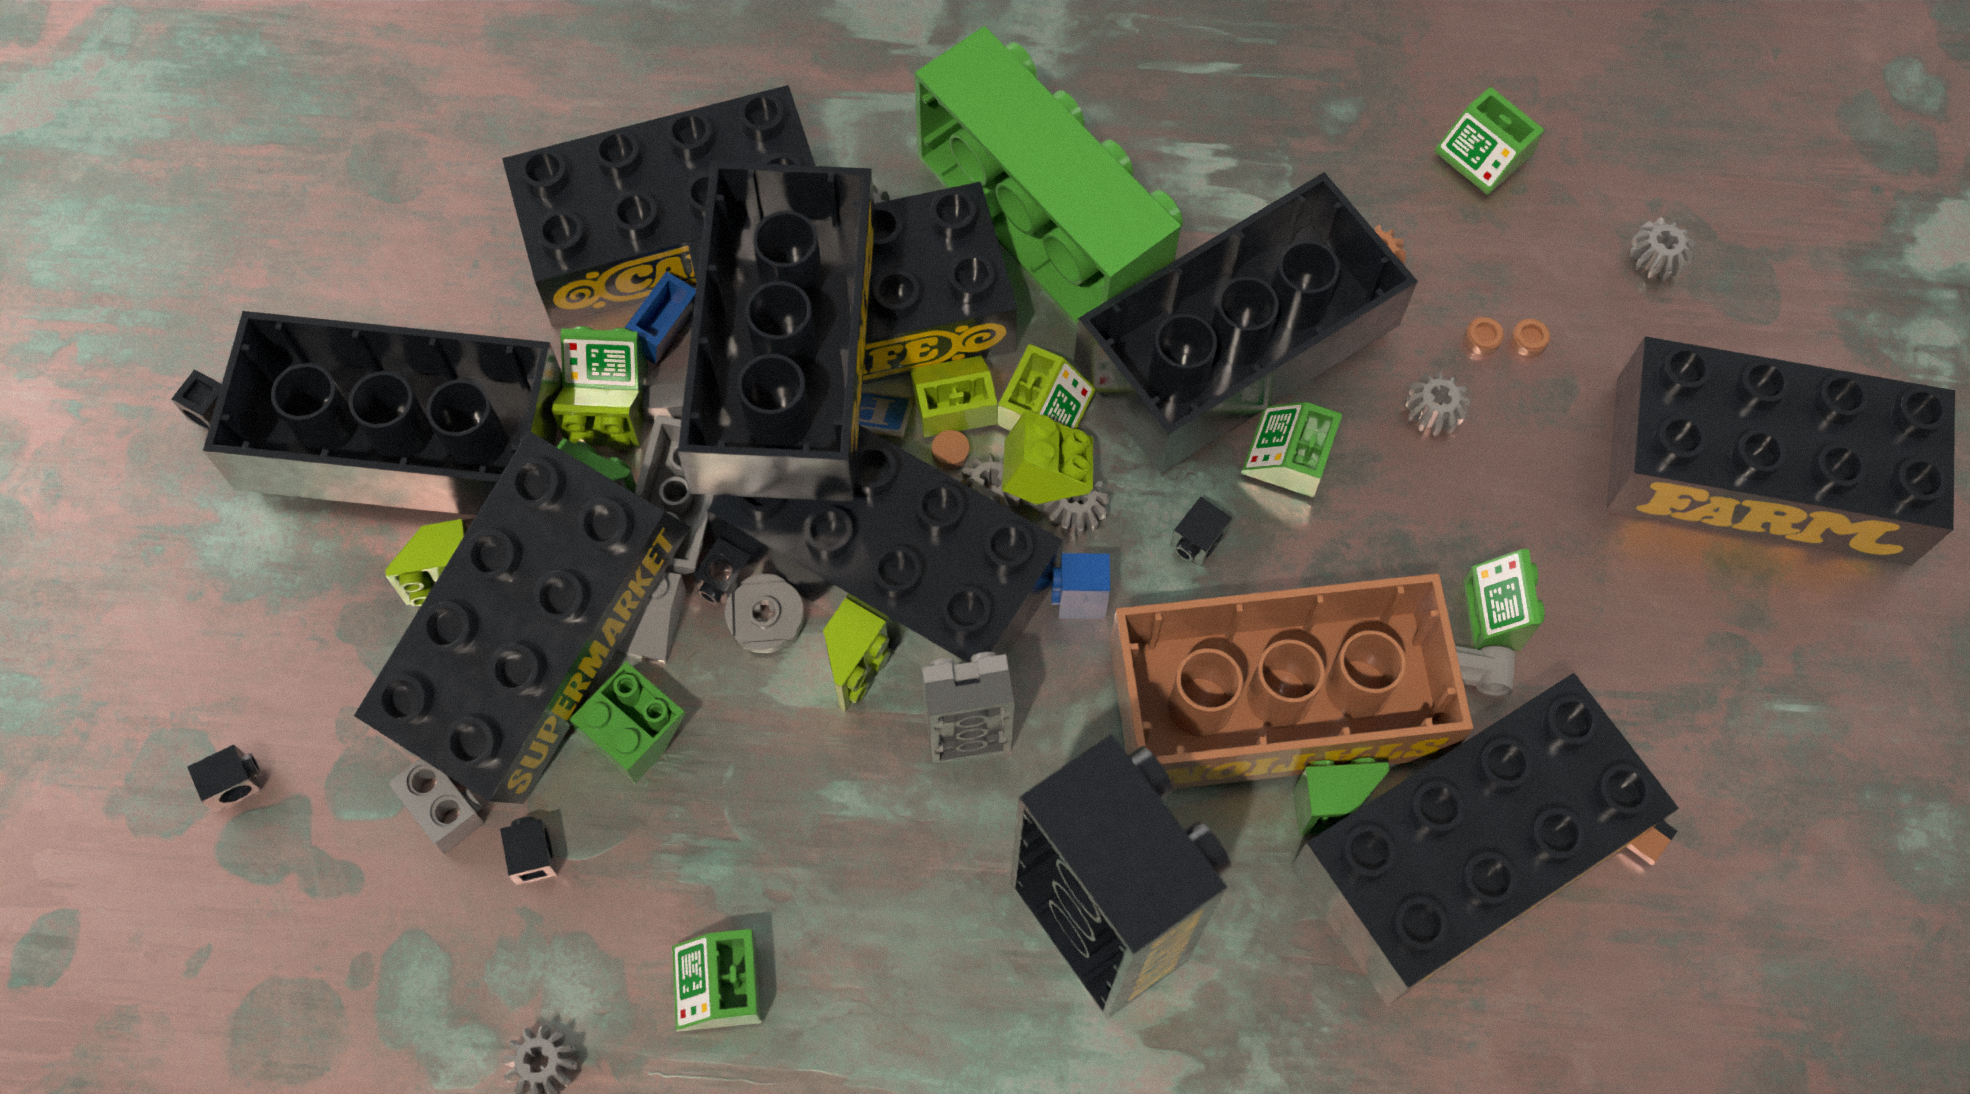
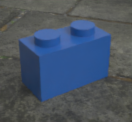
[625,271,696,365]
[1051,553,1110,619]

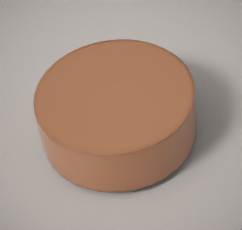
[1464,317,1504,355]
[1510,318,1550,357]
[932,430,970,470]

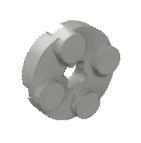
[724,574,805,653]

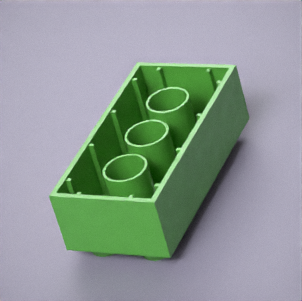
[915,26,1183,326]

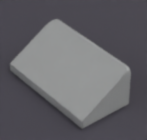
[642,382,686,421]

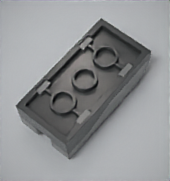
[922,652,1015,764]

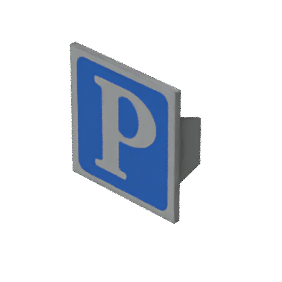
[859,391,914,441]

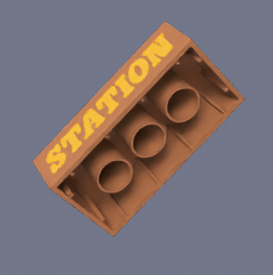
[1109,573,1473,789]

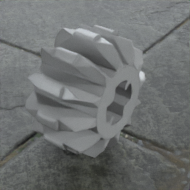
[1629,217,1695,282]
[1404,370,1471,437]
[960,453,1020,510]
[1044,480,1109,537]
[502,1025,578,1094]

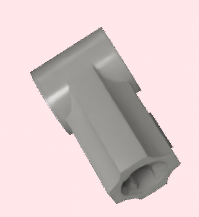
[1455,646,1516,696]

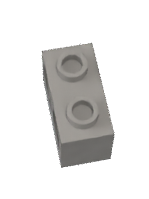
[388,758,484,854]

